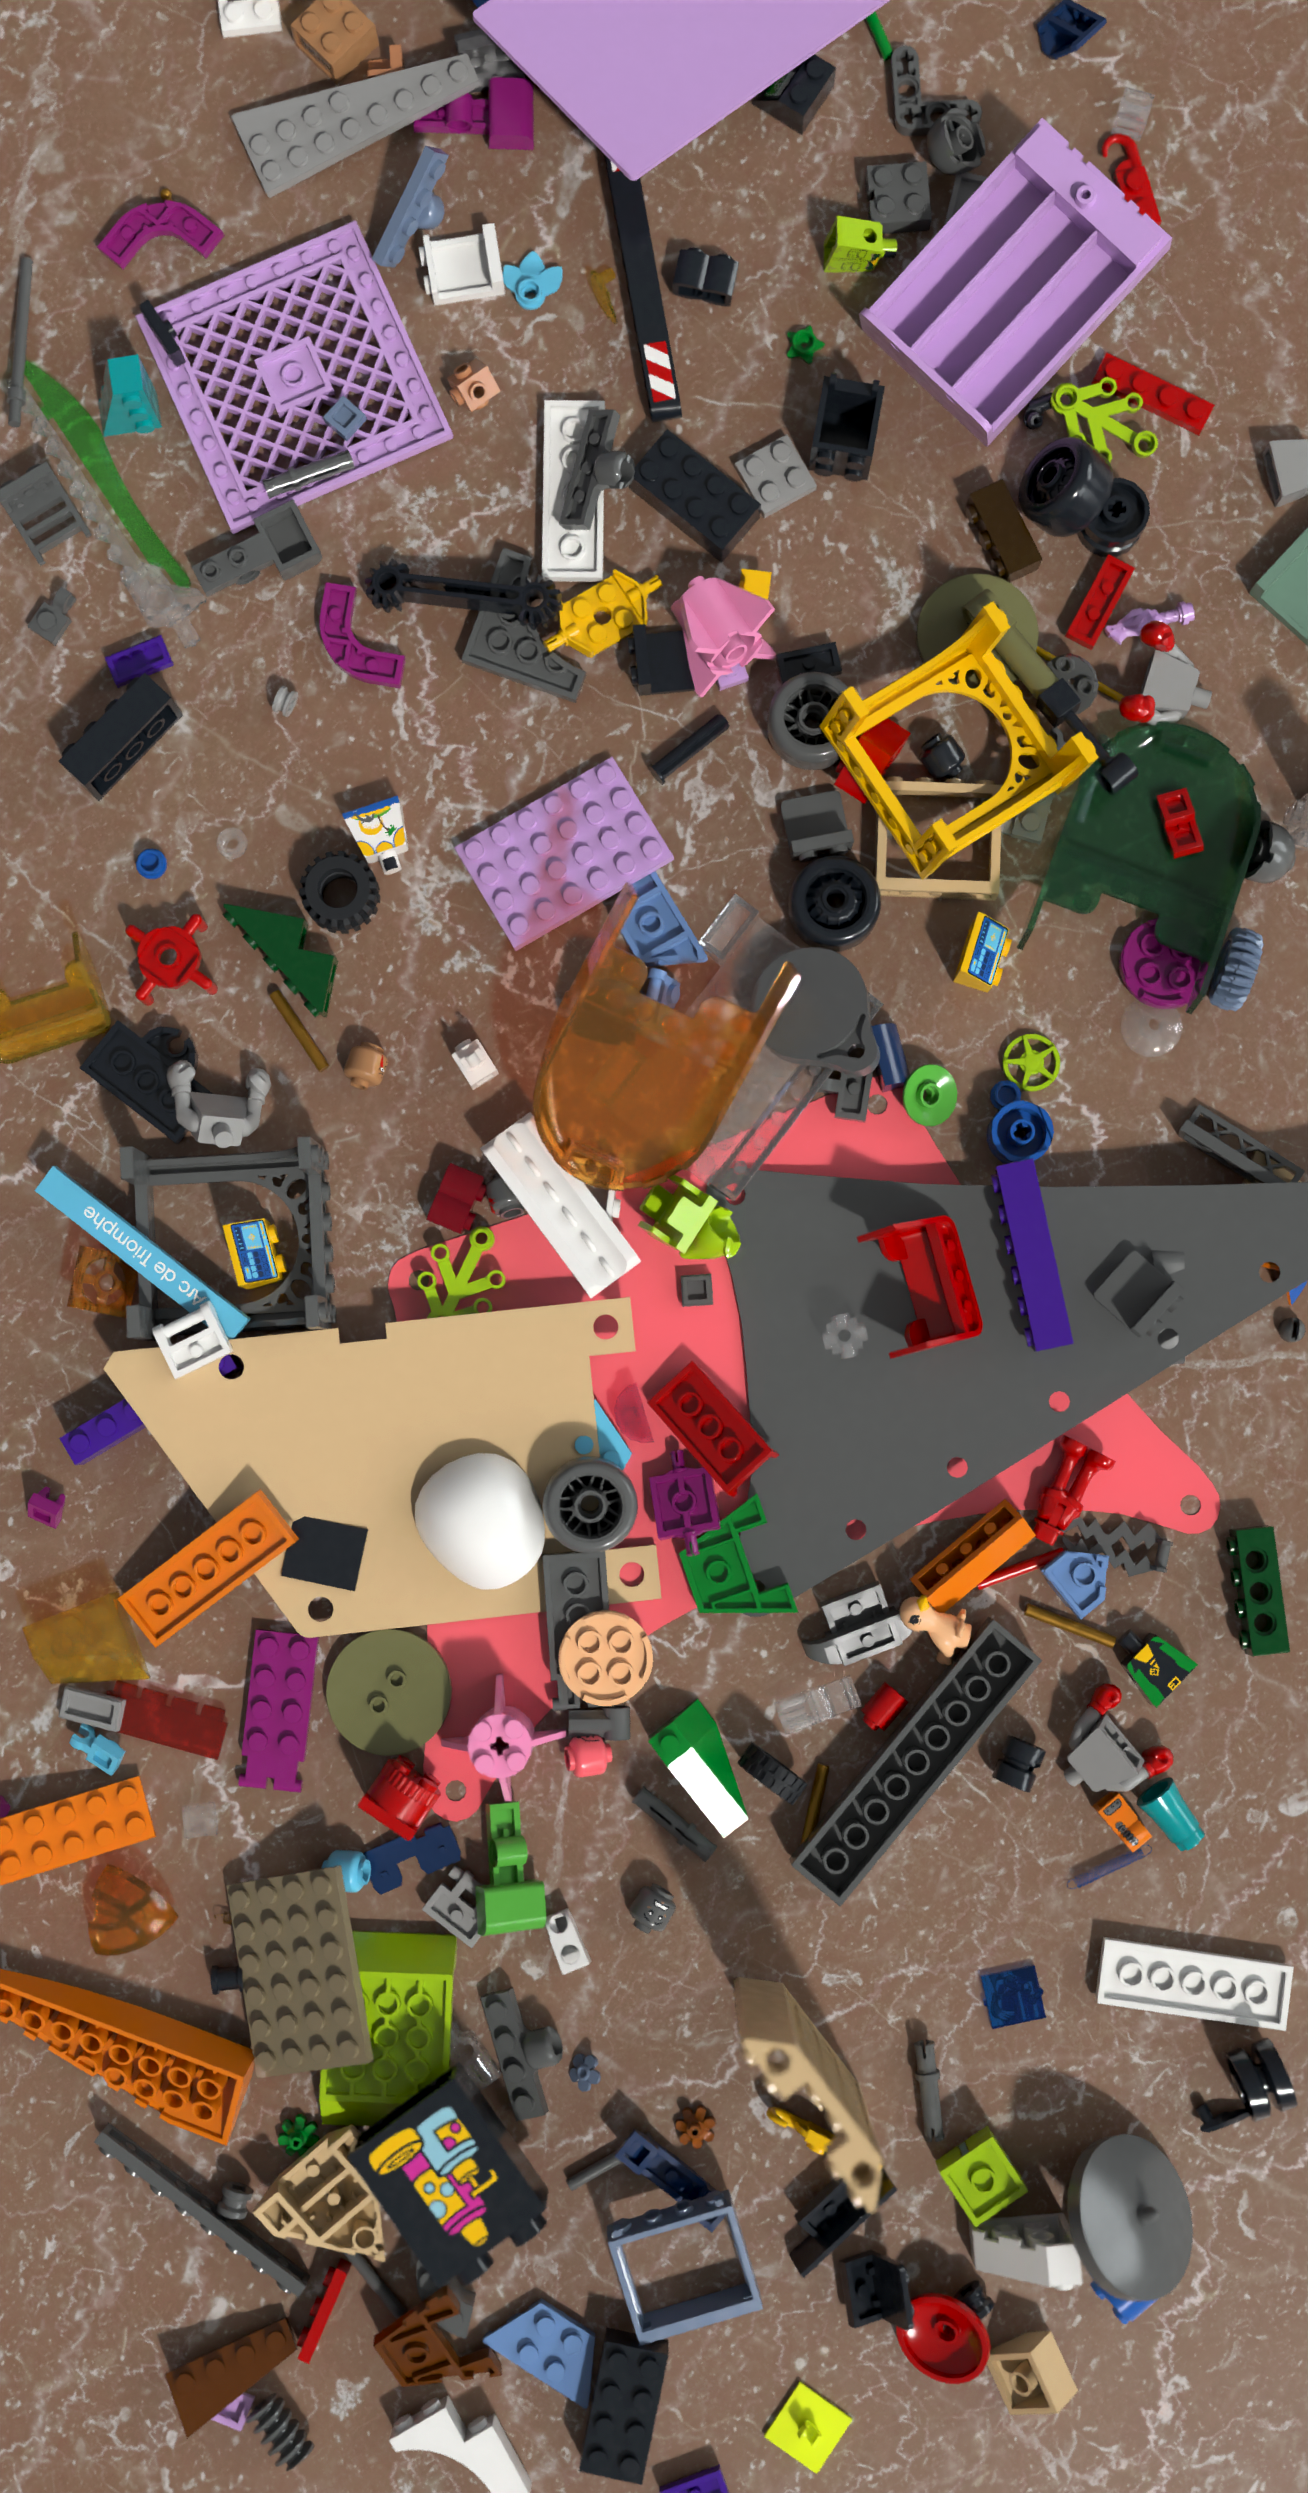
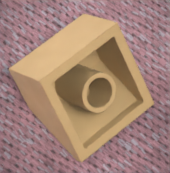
[987,2331,1078,2415]

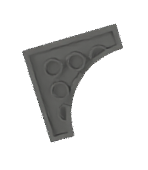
[461,548,586,703]

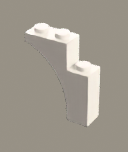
[389,2395,532,2493]

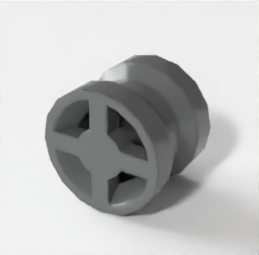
[216,2181,254,2220]

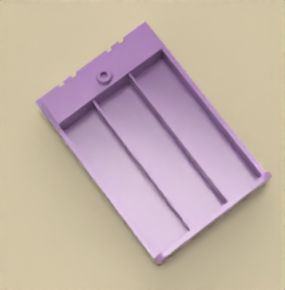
[859,118,1172,447]

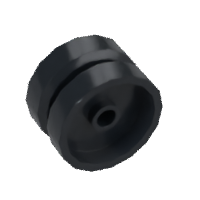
[1077,478,1150,557]
[1225,2037,1298,2123]

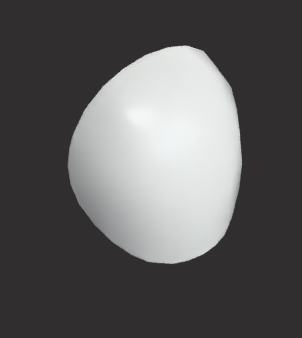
[415,1453,545,1590]

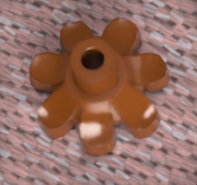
[675,2105,716,2149]

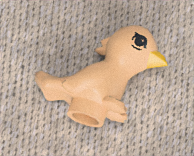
[899,1595,972,1666]

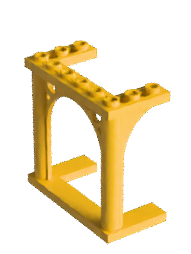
[819,601,1099,880]

